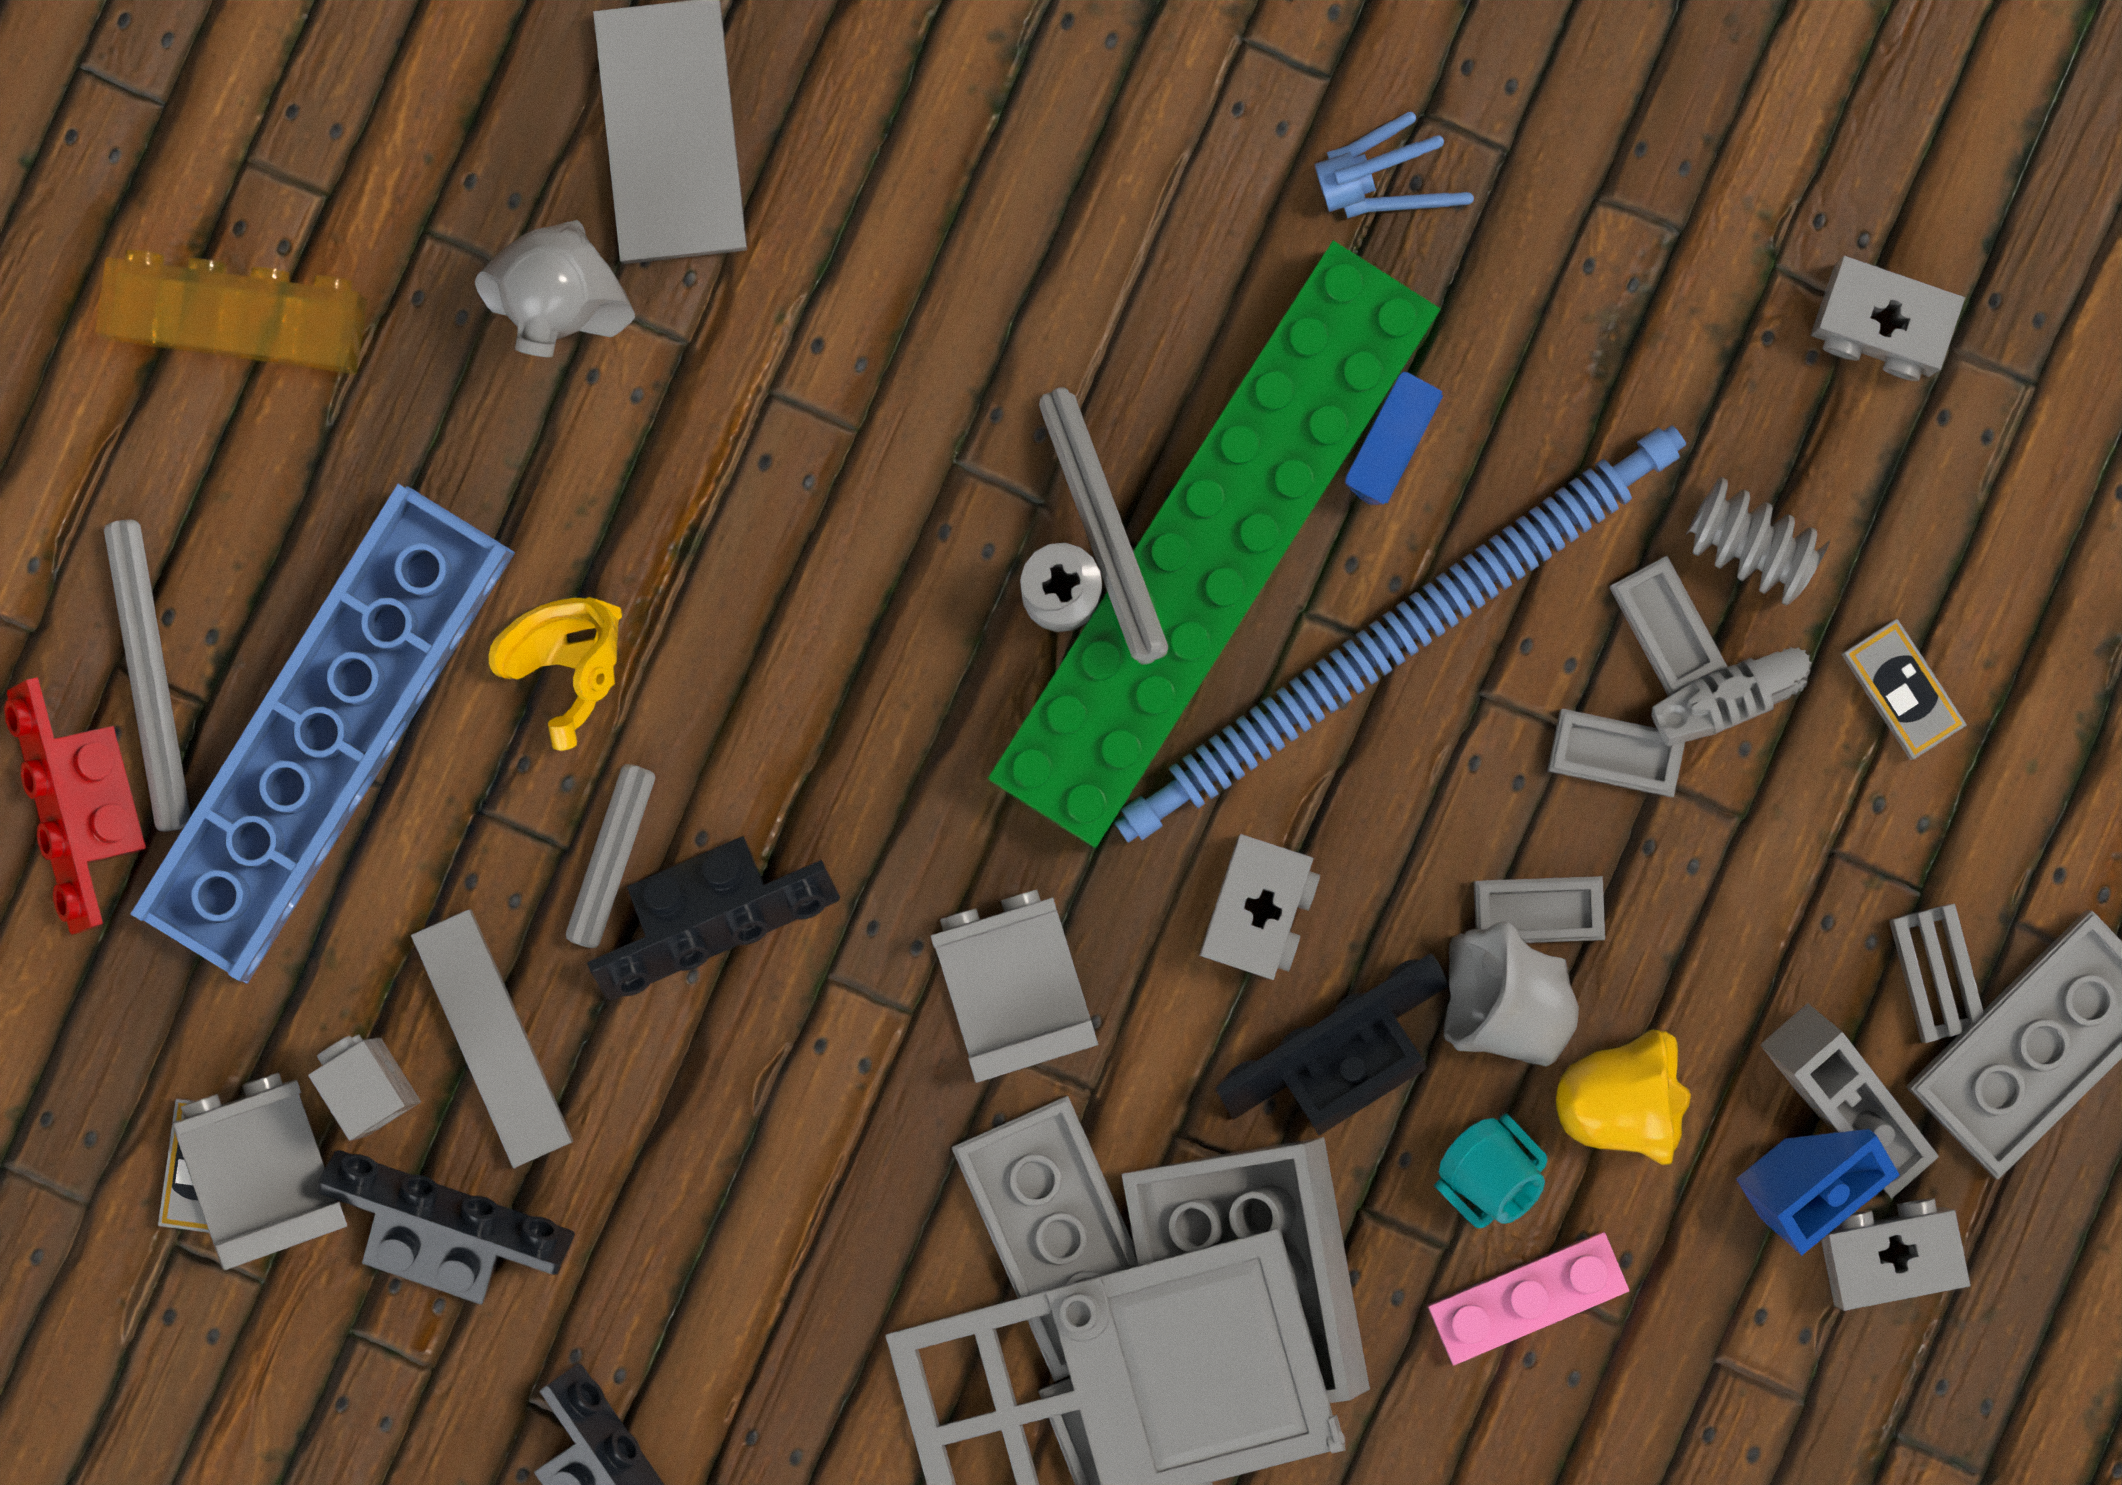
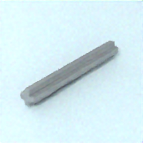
[1039,387,1168,664]
[104,519,191,832]

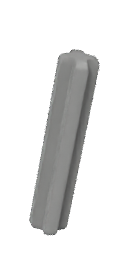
[566,764,655,948]

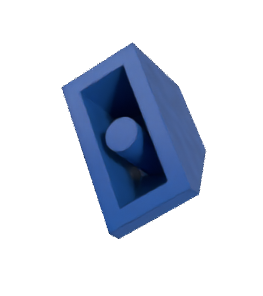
[1736,1129,1900,1256]

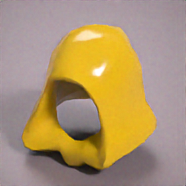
[1556,1030,1691,1165]

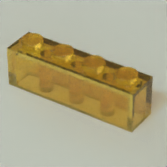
[95,250,367,375]

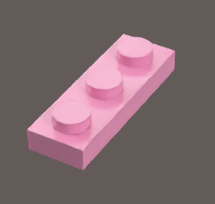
[1427,1231,1630,1366]

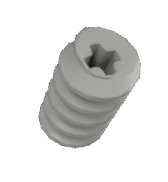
[1686,477,1830,606]
[1020,543,1102,632]

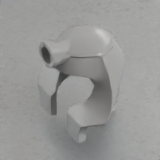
[475,220,635,357]

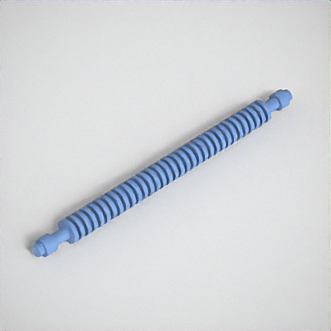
[1114,425,1686,843]

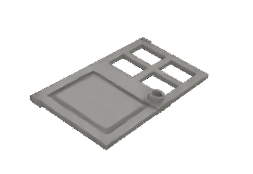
[885,1228,1345,1485]

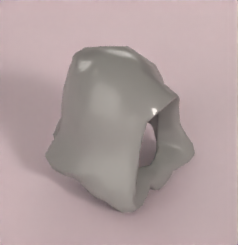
[1444,922,1579,1066]

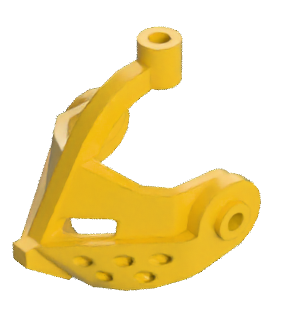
[489,597,622,751]

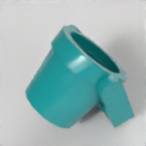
[1433,1113,1547,1228]

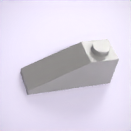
[1760,1003,1939,1199]

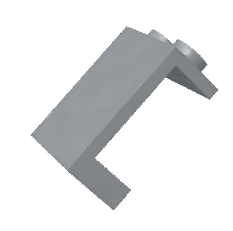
[931,890,1099,1083]
[171,1072,347,1270]

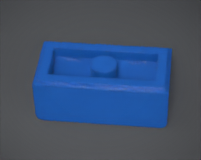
[1345,372,1443,505]

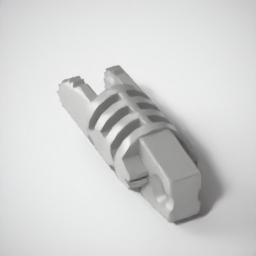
[1652,647,1812,746]

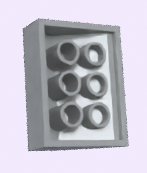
[1122,1137,1370,1403]

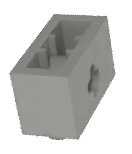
[1810,256,1965,381]
[1199,834,1320,980]
[308,1034,421,1141]
[1821,1198,1970,1311]

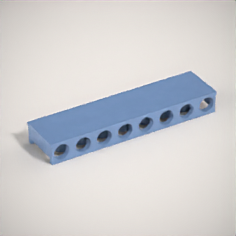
[131,484,515,984]

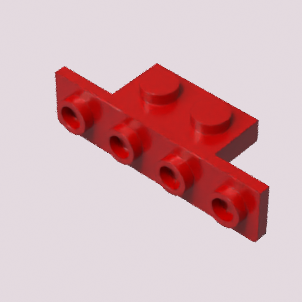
[4,677,146,935]

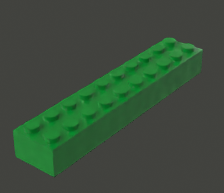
[988,240,1441,849]

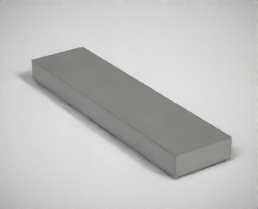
[411,909,574,1168]

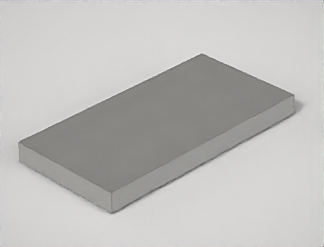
[593,0,747,264]
[1906,909,2122,1180]
[951,1095,1138,1382]

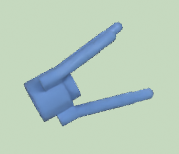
[1314,112,1474,219]

